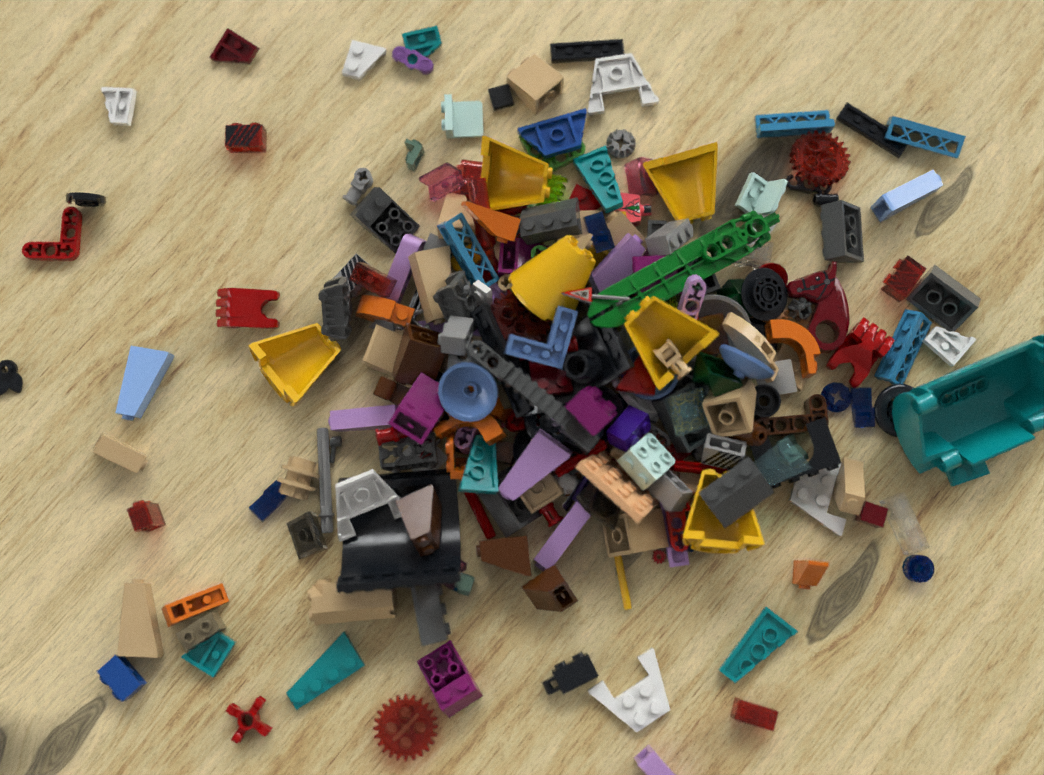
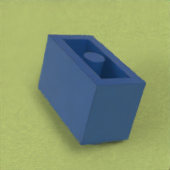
[97,654,147,702]

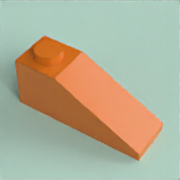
[461,201,521,244]
[792,560,829,589]
[161,583,229,627]

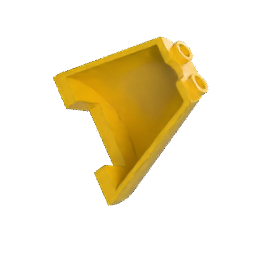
[475,136,553,210]
[643,142,718,224]
[508,235,596,324]
[624,296,719,390]
[248,323,341,406]
[682,469,764,554]

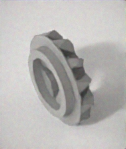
[606,129,636,158]

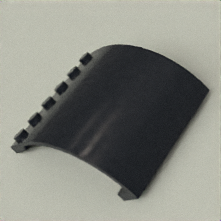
[471,275,635,418]
[336,469,461,594]

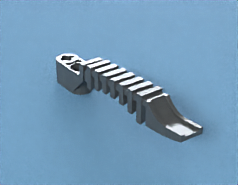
[466,340,600,453]

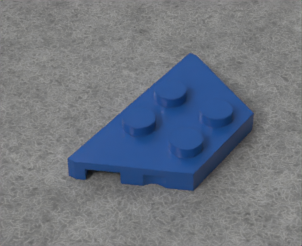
[518,108,587,159]

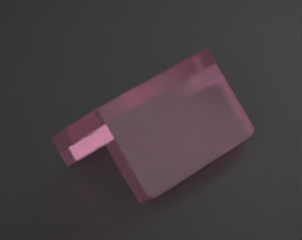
[625,157,659,197]
[419,162,464,202]

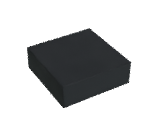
[488,84,514,111]

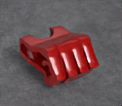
[216,288,280,329]
[826,317,895,388]

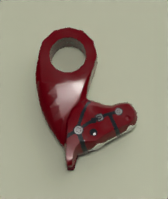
[786,261,850,353]

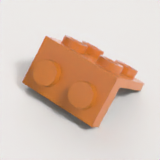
[445,432,468,481]

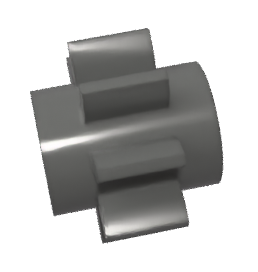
[788,297,812,322]

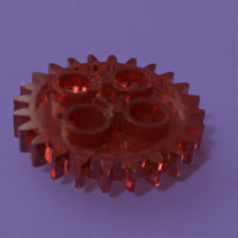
[789,130,851,188]
[491,289,552,342]
[373,693,439,762]

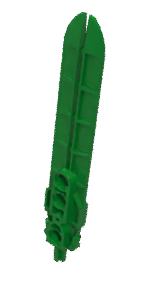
[587,211,780,328]

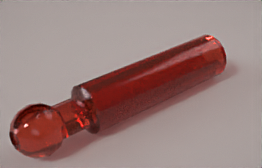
[467,177,499,274]

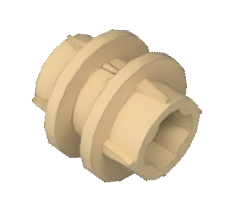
[277,456,320,501]

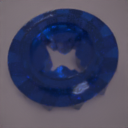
[821,382,852,413]

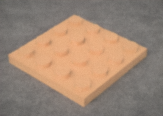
[576,451,659,523]

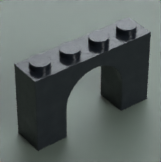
[750,417,841,489]

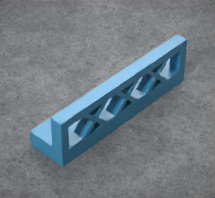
[755,110,835,138]
[885,116,966,158]
[437,212,499,287]
[874,309,932,385]

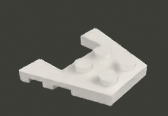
[587,53,659,116]
[789,463,846,536]
[335,469,402,542]
[588,648,670,732]

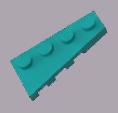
[573,145,623,214]
[718,606,798,683]
[286,631,365,710]

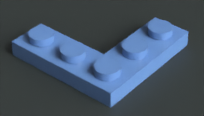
[504,306,578,369]

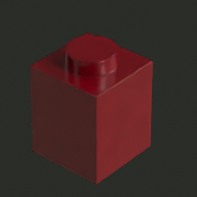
[854,501,888,528]

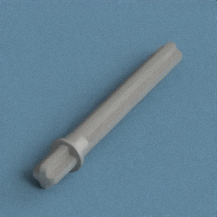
[317,428,334,533]

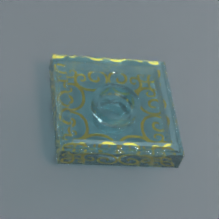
[667,387,710,436]

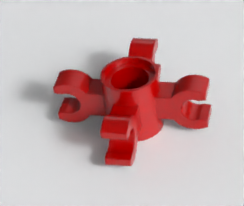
[225,696,272,744]

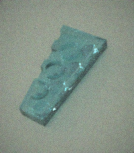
[753,436,812,486]

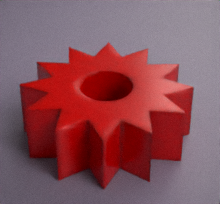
[652,549,667,564]

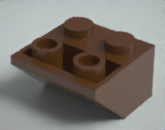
[521,564,578,612]

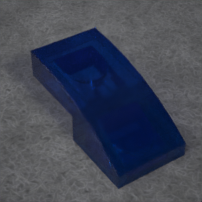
[583,212,615,253]
[850,387,875,428]
[249,480,288,523]

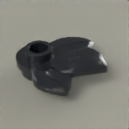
[0,360,23,396]

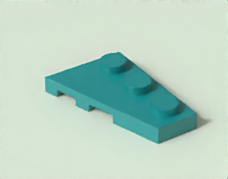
[458,435,498,494]

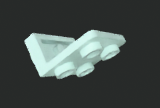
[441,94,483,138]
[735,172,788,215]
[617,433,675,491]

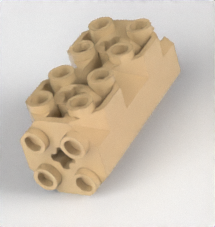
[308,578,397,625]

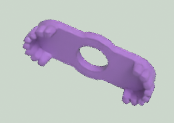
[392,46,434,75]

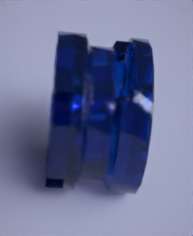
[902,554,935,583]

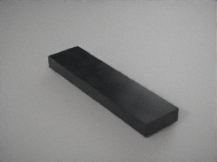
[550,39,624,63]
[836,103,908,158]

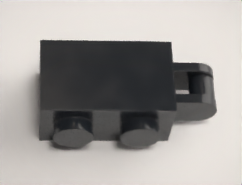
[542,651,599,695]

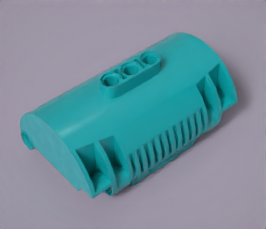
[892,334,1044,474]

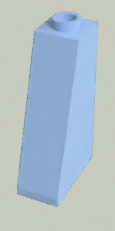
[870,170,943,223]
[115,346,174,421]

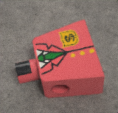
[609,193,651,227]

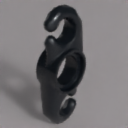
[785,174,832,194]

